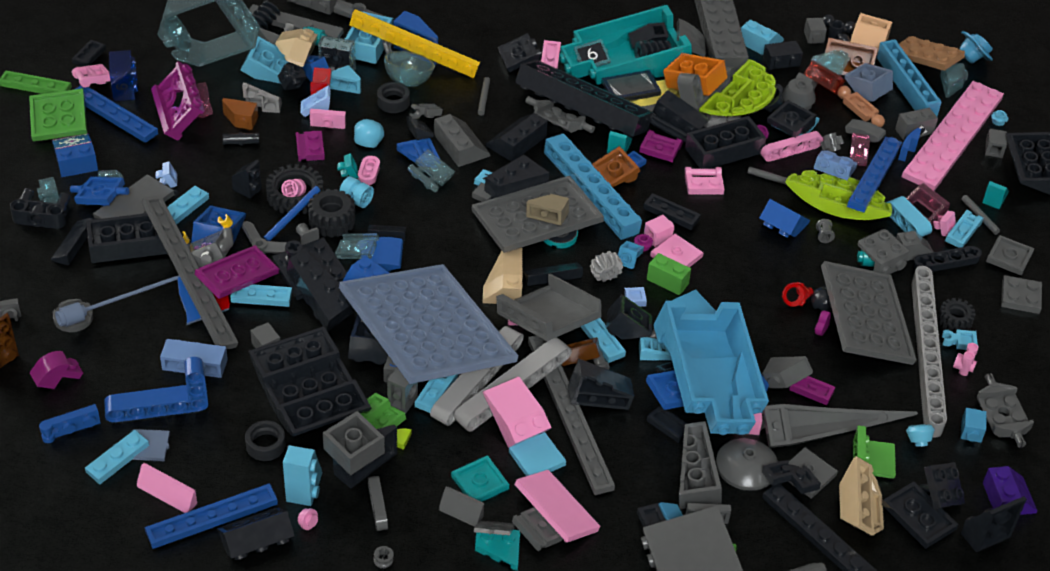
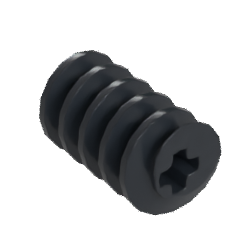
[244,1,281,37]
[635,39,671,58]

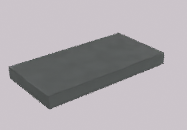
[93,174,174,219]

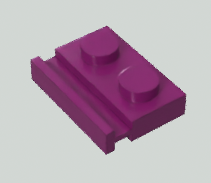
[296,131,325,161]

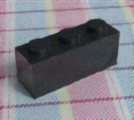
[652,90,710,133]

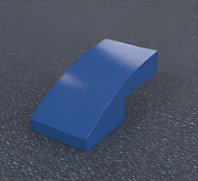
[898,128,921,161]

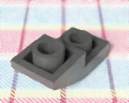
[845,119,886,143]

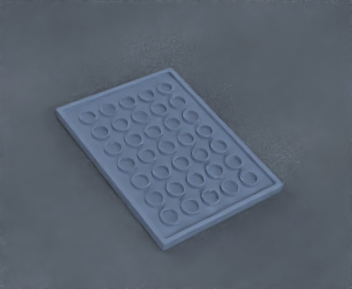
[339,264,518,384]

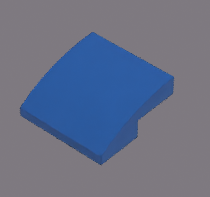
[361,237,403,271]

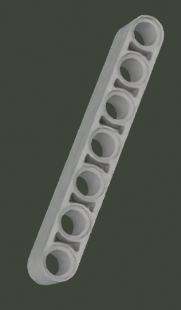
[430,326,524,426]
[454,337,572,431]

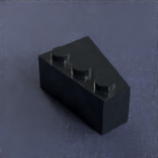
[484,155,549,199]

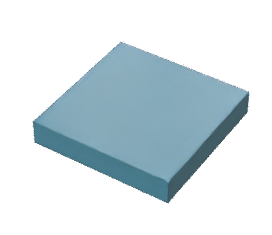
[509,432,566,476]

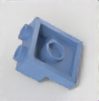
[814,151,858,180]

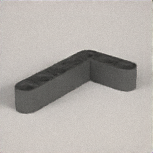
[677,67,736,116]

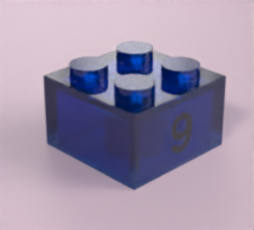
[109,50,138,101]

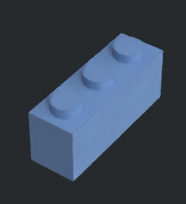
[160,339,228,378]

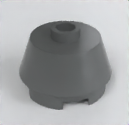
[782,78,816,110]

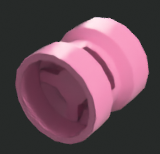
[281,179,306,197]

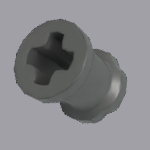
[816,219,835,243]

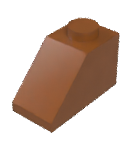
[222,98,258,130]

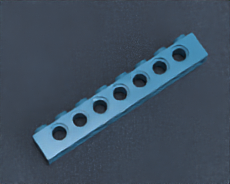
[544,134,642,240]

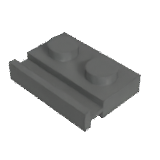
[512,507,563,551]

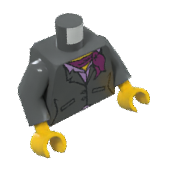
[183,214,233,268]

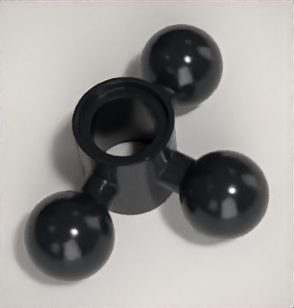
[823,15,856,42]

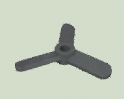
[242,221,287,254]

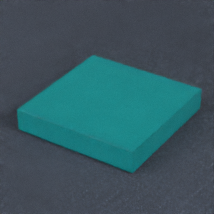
[451,455,509,502]

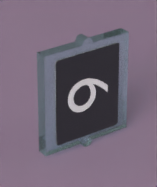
[574,39,611,67]

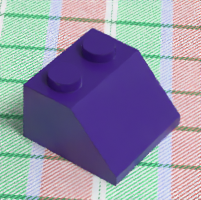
[983,466,1037,515]

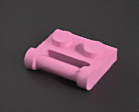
[72,64,112,88]
[685,167,724,195]

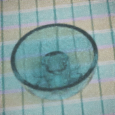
[384,51,435,87]

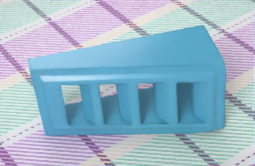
[638,337,672,360]

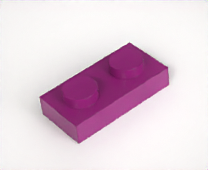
[790,376,835,405]

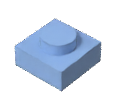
[624,287,647,307]

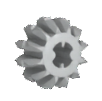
[590,251,623,282]

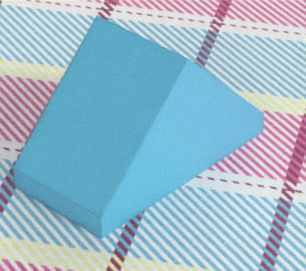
[330,65,361,94]

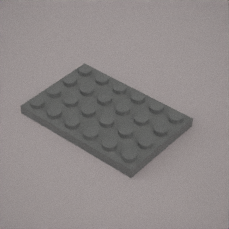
[472,175,604,253]
[821,261,917,365]

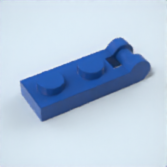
[39,404,100,443]

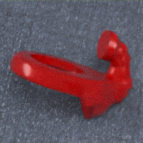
[782,282,813,307]

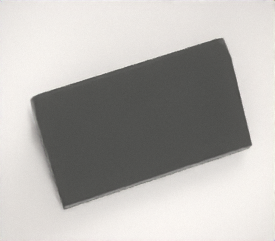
[439,486,484,527]

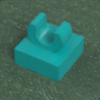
[337,153,358,178]

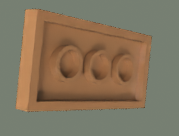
[899,36,965,71]

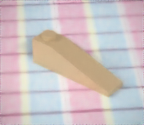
[483,248,522,304]

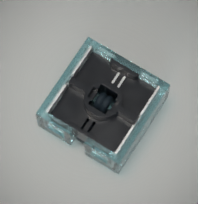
[318,35,356,71]

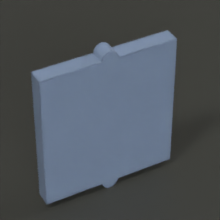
[132,429,170,461]

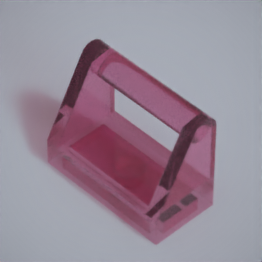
[906,183,950,225]

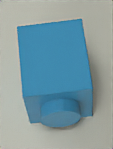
[961,408,987,443]

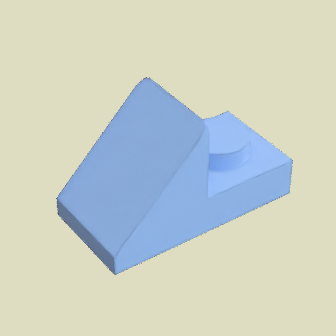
[301,86,330,117]

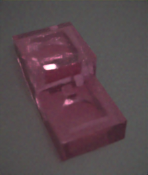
[849,133,870,166]

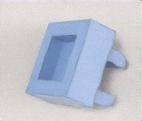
[156,162,177,188]

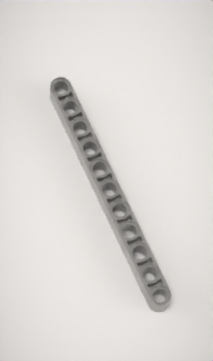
[911,266,947,437]

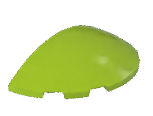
[699,59,776,116]
[785,170,892,220]

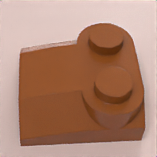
[592,146,640,187]

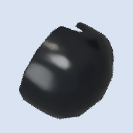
[810,286,833,314]

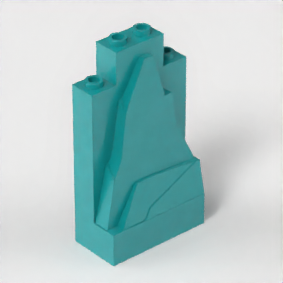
[559,5,692,85]

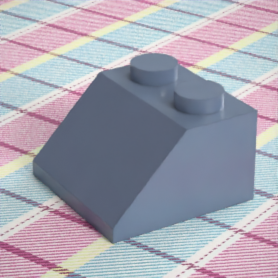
[845,63,893,102]

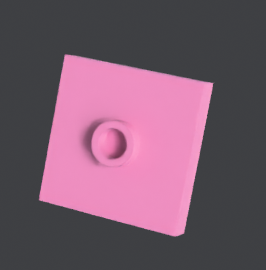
[650,234,703,267]

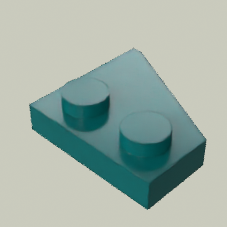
[475,530,520,570]

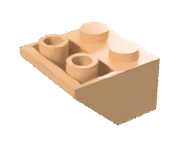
[850,13,892,55]

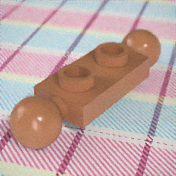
[837,86,885,127]

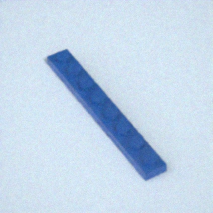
[847,137,902,213]

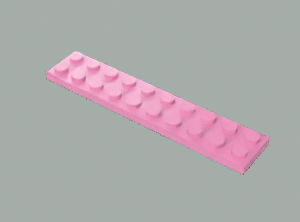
[902,81,1004,191]

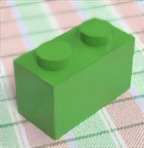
[647,253,691,295]

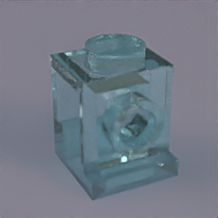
[37,177,59,203]

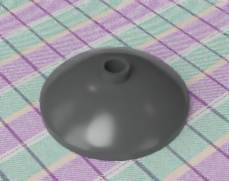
[716,438,778,490]

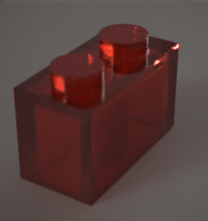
[803,60,845,95]

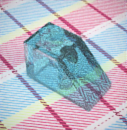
[811,50,850,77]
[940,63,968,97]

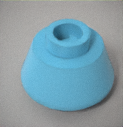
[906,424,935,446]

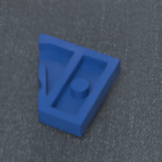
[397,138,440,169]

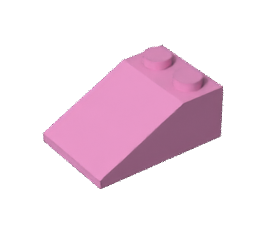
[483,377,552,448]

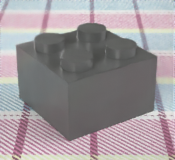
[323,411,385,475]

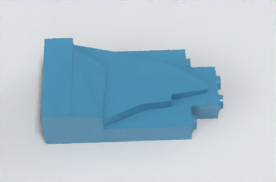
[653,301,769,435]

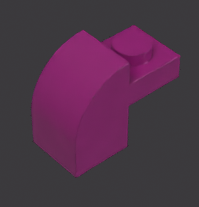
[30,351,83,389]

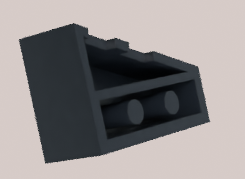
[567,359,634,410]

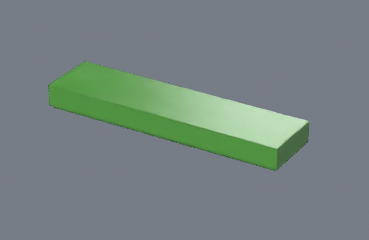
[0,71,72,94]

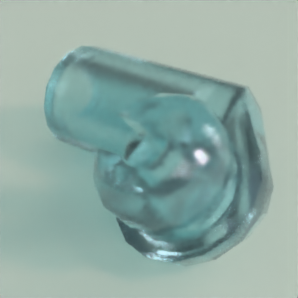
[98,170,123,178]

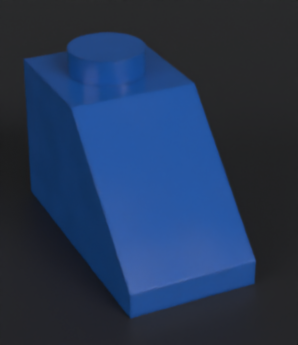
[302,55,329,82]

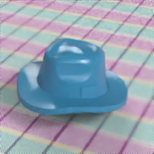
[959,31,993,63]

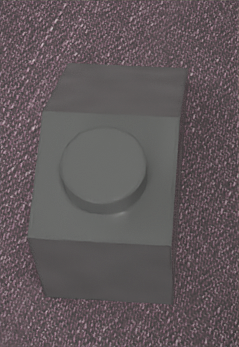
[896,231,934,261]
[762,356,813,388]

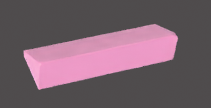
[137,463,197,513]

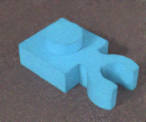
[942,329,978,350]

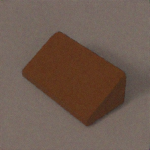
[562,337,600,366]

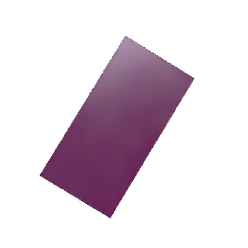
[194,245,279,299]

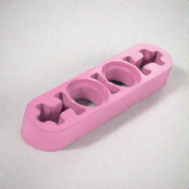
[760,131,824,162]

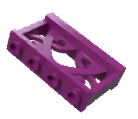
[151,61,205,140]

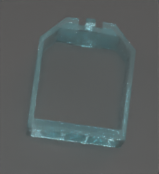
[158,0,260,67]

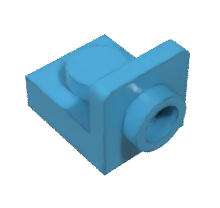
[618,241,644,269]

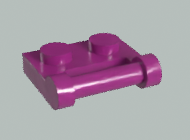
[639,130,683,162]

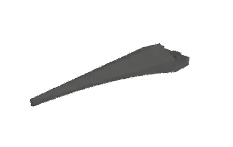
[762,404,918,448]

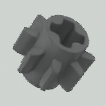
[820,132,844,152]

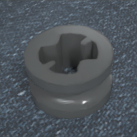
[374,546,394,568]

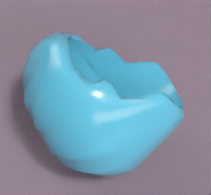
[354,119,384,148]

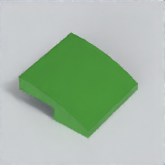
[360,393,406,429]

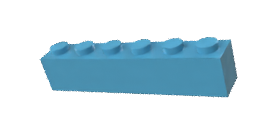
[877,40,942,116]

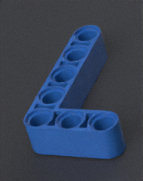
[104,357,208,422]

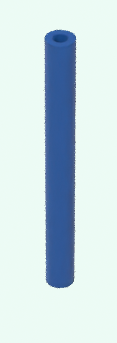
[264,186,321,241]

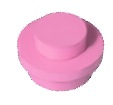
[298,508,318,530]

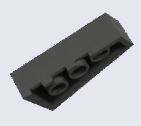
[679,421,722,509]

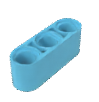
[886,196,932,237]

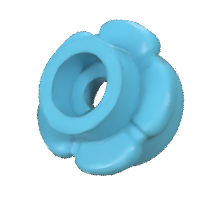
[991,110,1008,126]

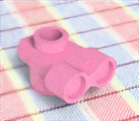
[953,343,978,376]

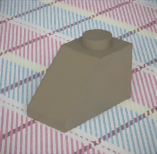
[526,194,569,226]

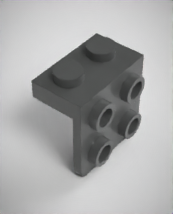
[858,229,910,274]

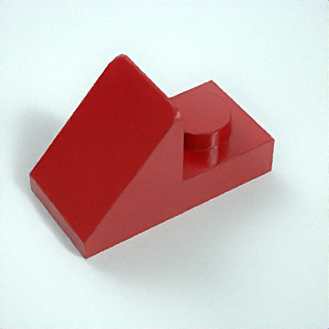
[310,67,332,95]

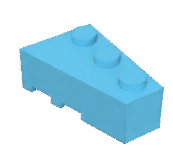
[283,445,323,506]

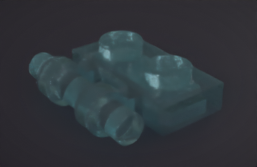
[407,149,455,192]

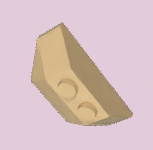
[276,29,317,67]
[839,456,884,535]

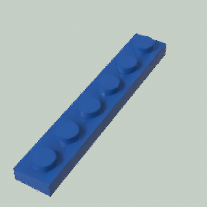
[74,85,158,143]
[145,483,278,549]

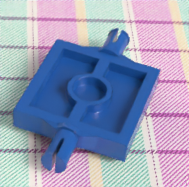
[70,177,129,206]

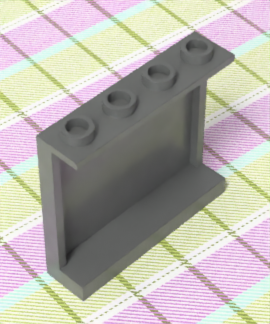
[496,274,601,341]
[641,505,743,571]

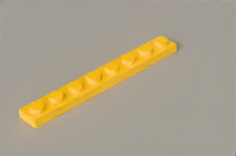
[349,9,480,78]

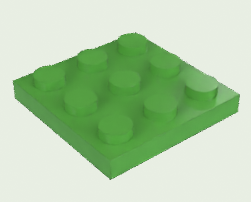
[29,88,87,142]

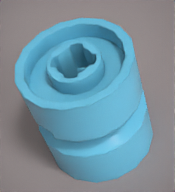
[339,176,374,208]

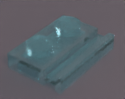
[335,233,379,259]

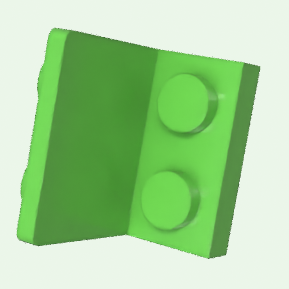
[853,426,896,478]

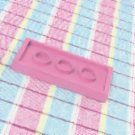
[515,470,600,543]

